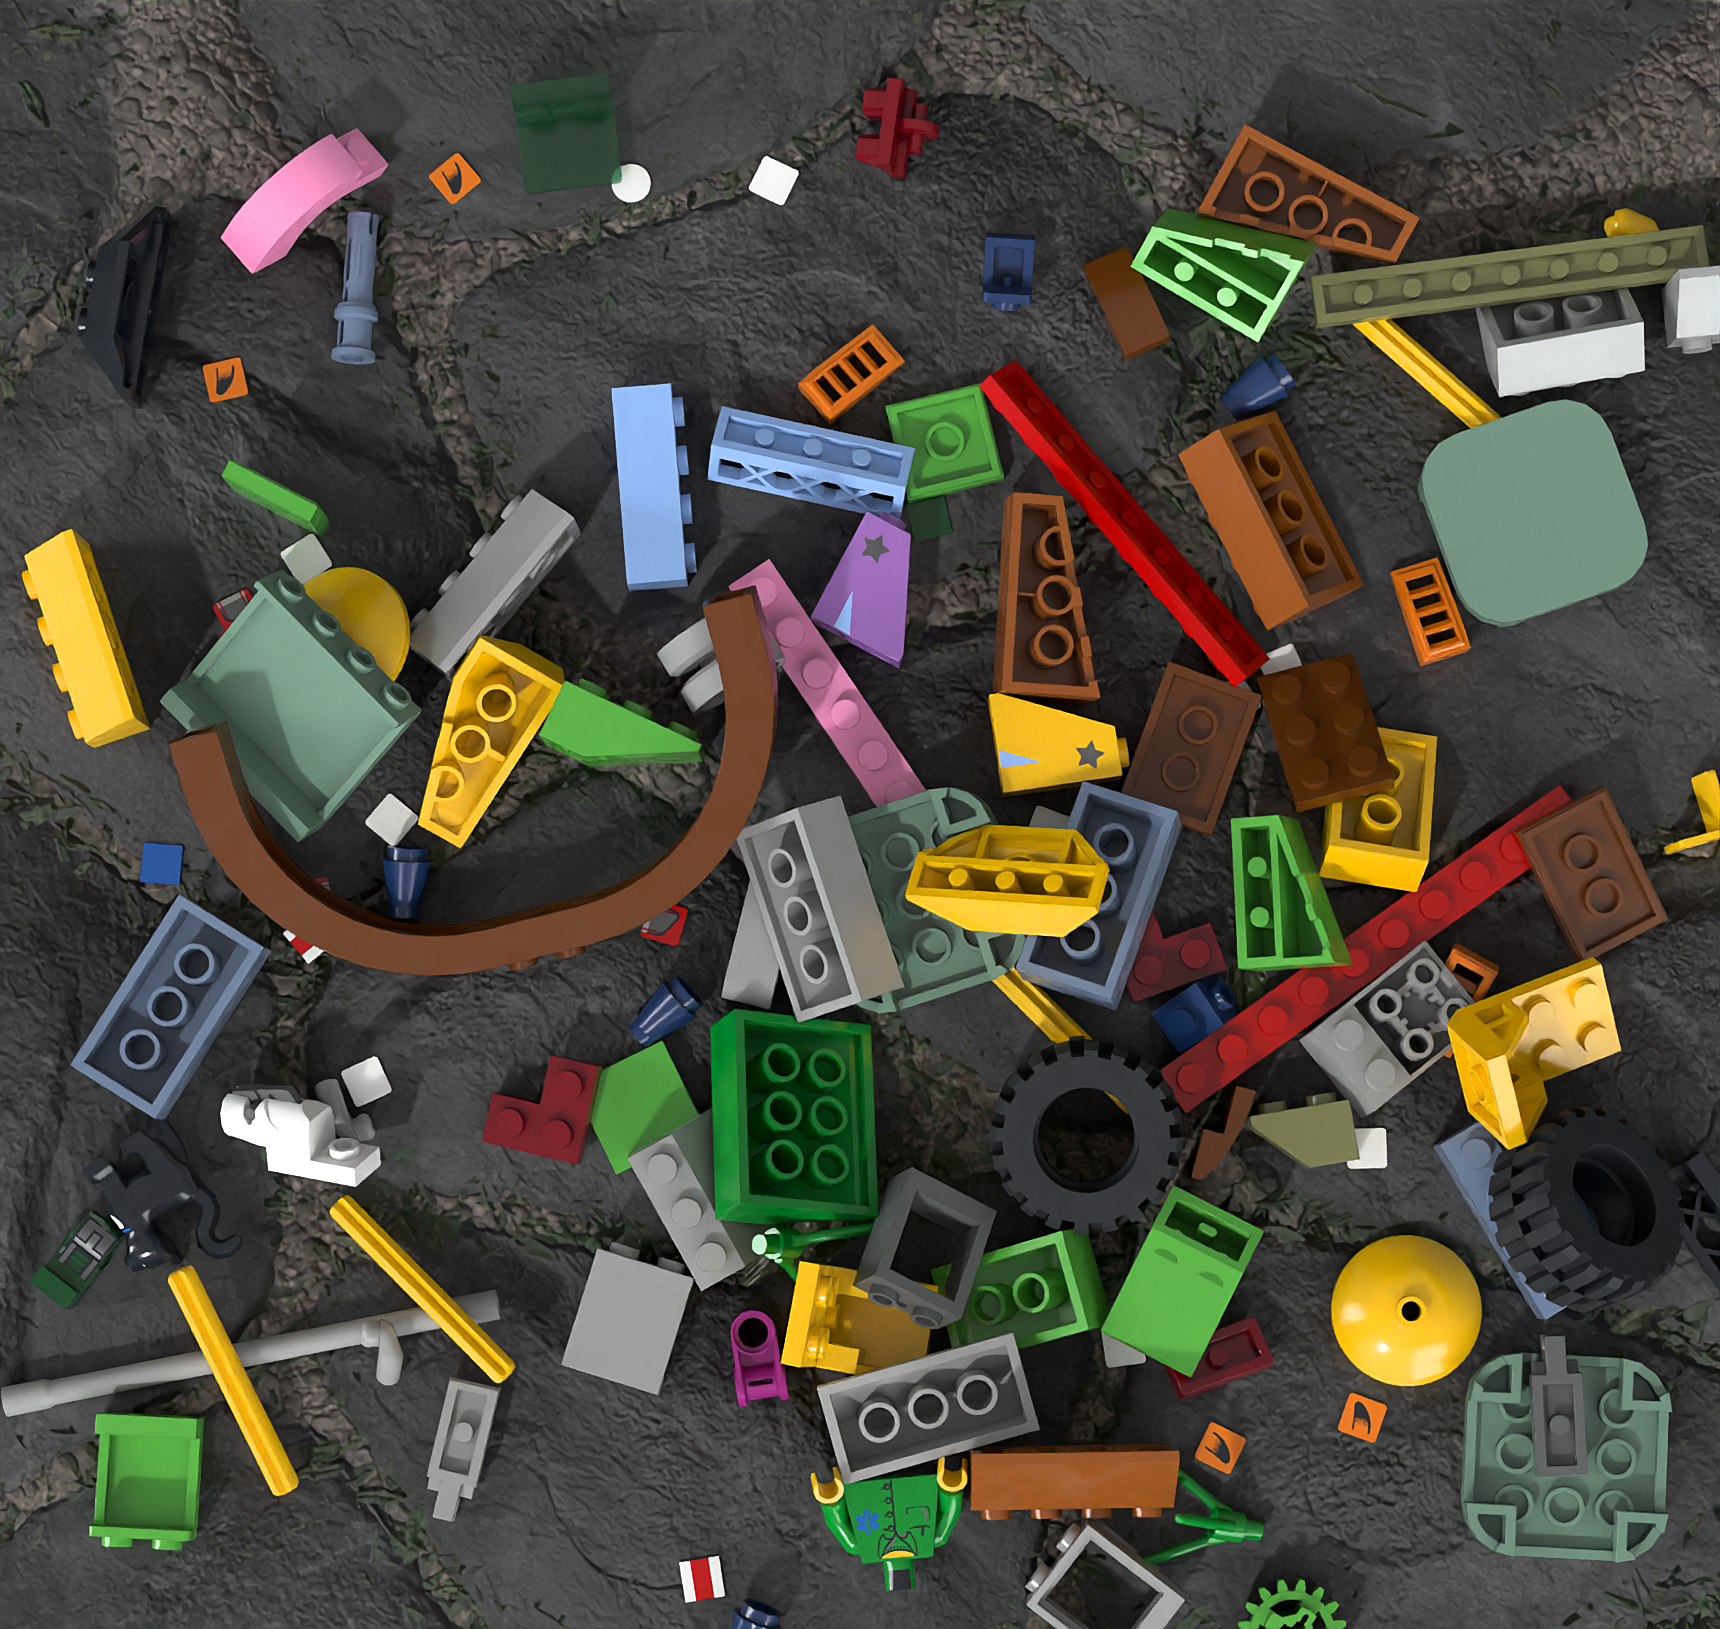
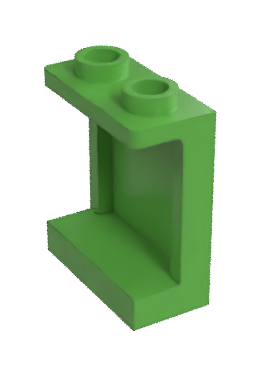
[89,1412,205,1550]

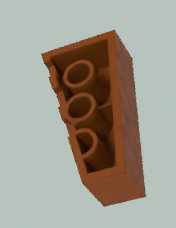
[1197,125,1420,266]
[993,492,1100,704]

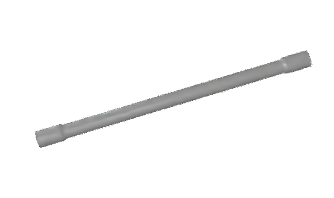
[1,1289,501,1417]

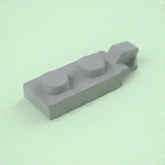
[427,1377,501,1522]

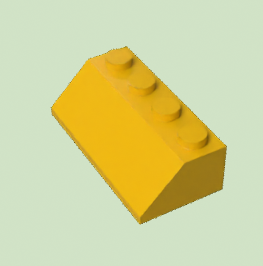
[22,529,150,748]

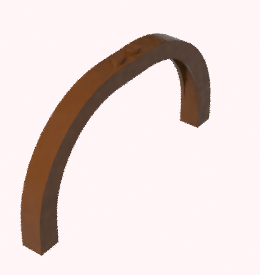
[169,585,778,976]

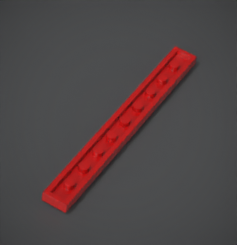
[1160,785,1571,1114]

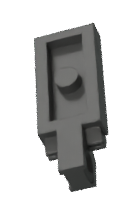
[1529,1334,1588,1477]

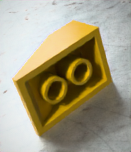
[1319,727,1437,892]

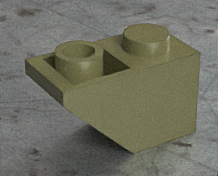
[1246,1092,1360,1168]

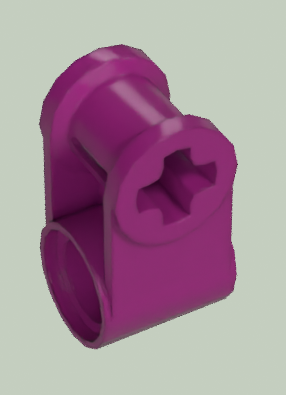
[731,1307,789,1407]

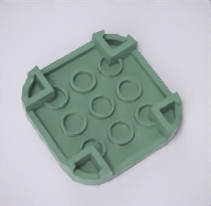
[1417,399,1648,628]
[848,786,1027,1014]
[1461,1352,1672,1563]

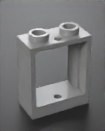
[1025,1518,1185,1629]

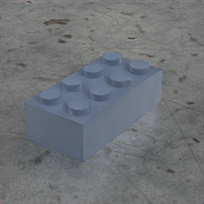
[1016,781,1182,1011]
[70,894,272,1120]

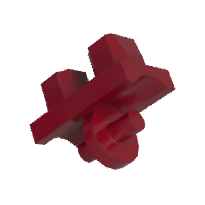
[855,78,939,178]

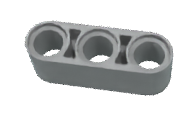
[721,880,780,1010]

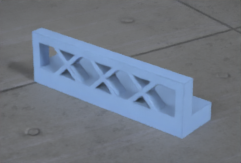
[707,406,915,519]

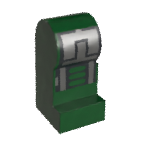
[30,1210,126,1309]

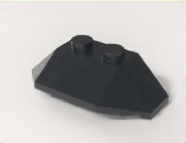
[77,206,173,409]

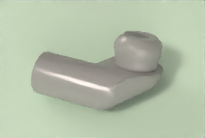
[314,1079,376,1143]
[361,1318,404,1385]

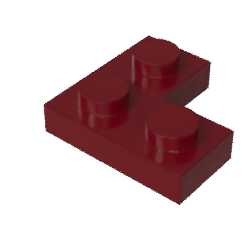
[1126,909,1227,1003]
[482,1055,603,1164]
[1164,1316,1274,1401]

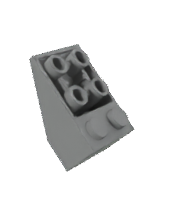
[1299,941,1475,1118]

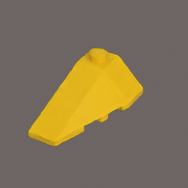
[418,635,565,848]

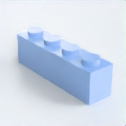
[611,383,697,591]

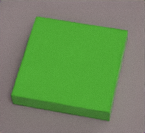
[885,383,1004,504]
[221,460,330,537]
[591,1041,699,1175]

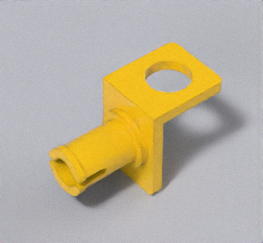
[1664,770,1720,854]

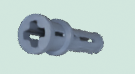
[331,212,379,365]

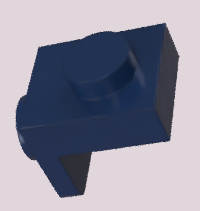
[982,232,1035,311]
[1151,974,1240,1054]

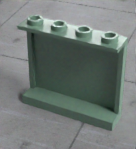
[160,569,422,842]

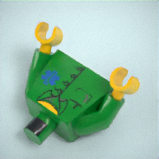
[811,1457,968,1591]

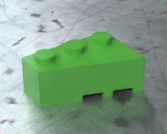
[1130,208,1318,342]
[1231,815,1353,971]

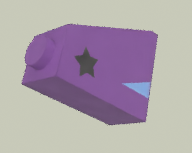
[811,511,911,668]

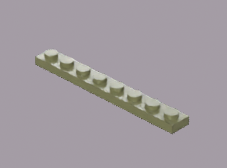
[1309,225,1709,329]

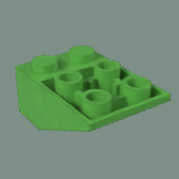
[539,679,705,767]
[1100,1185,1264,1378]

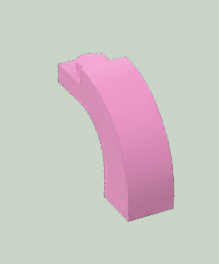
[221,128,389,274]

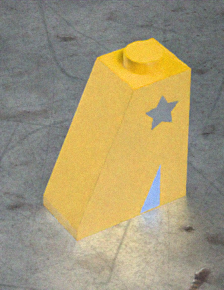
[988,693,1129,798]

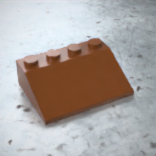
[969,1444,1180,1520]

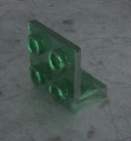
[509,73,623,195]

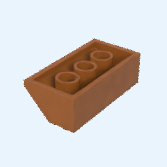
[1178,411,1364,630]

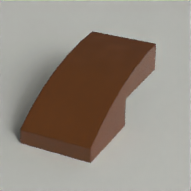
[1082,246,1171,361]
[1188,1086,1256,1181]

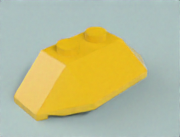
[905,824,1110,937]

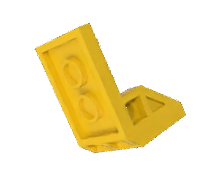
[1446,957,1621,1150]
[781,1261,941,1375]

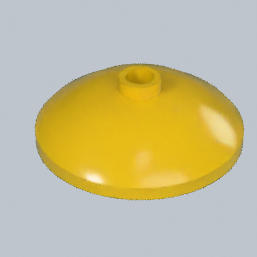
[303,567,410,682]
[1331,1235,1482,1386]

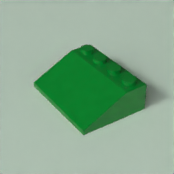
[710,1009,879,1224]

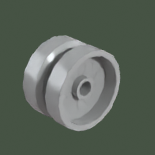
[657,618,786,716]

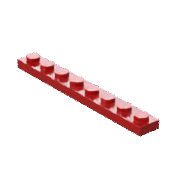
[979,360,1270,687]

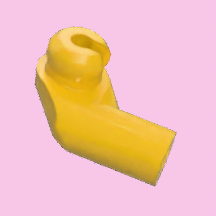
[1604,208,1660,237]

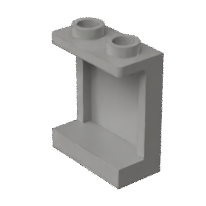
[561,1242,695,1395]

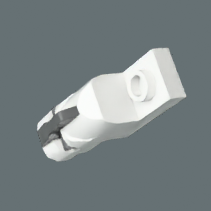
[220,1084,381,1187]

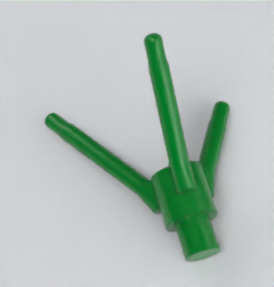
[752,1223,874,1283]
[1128,1468,1264,1572]

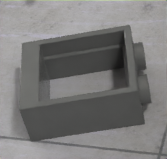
[852,1167,997,1329]

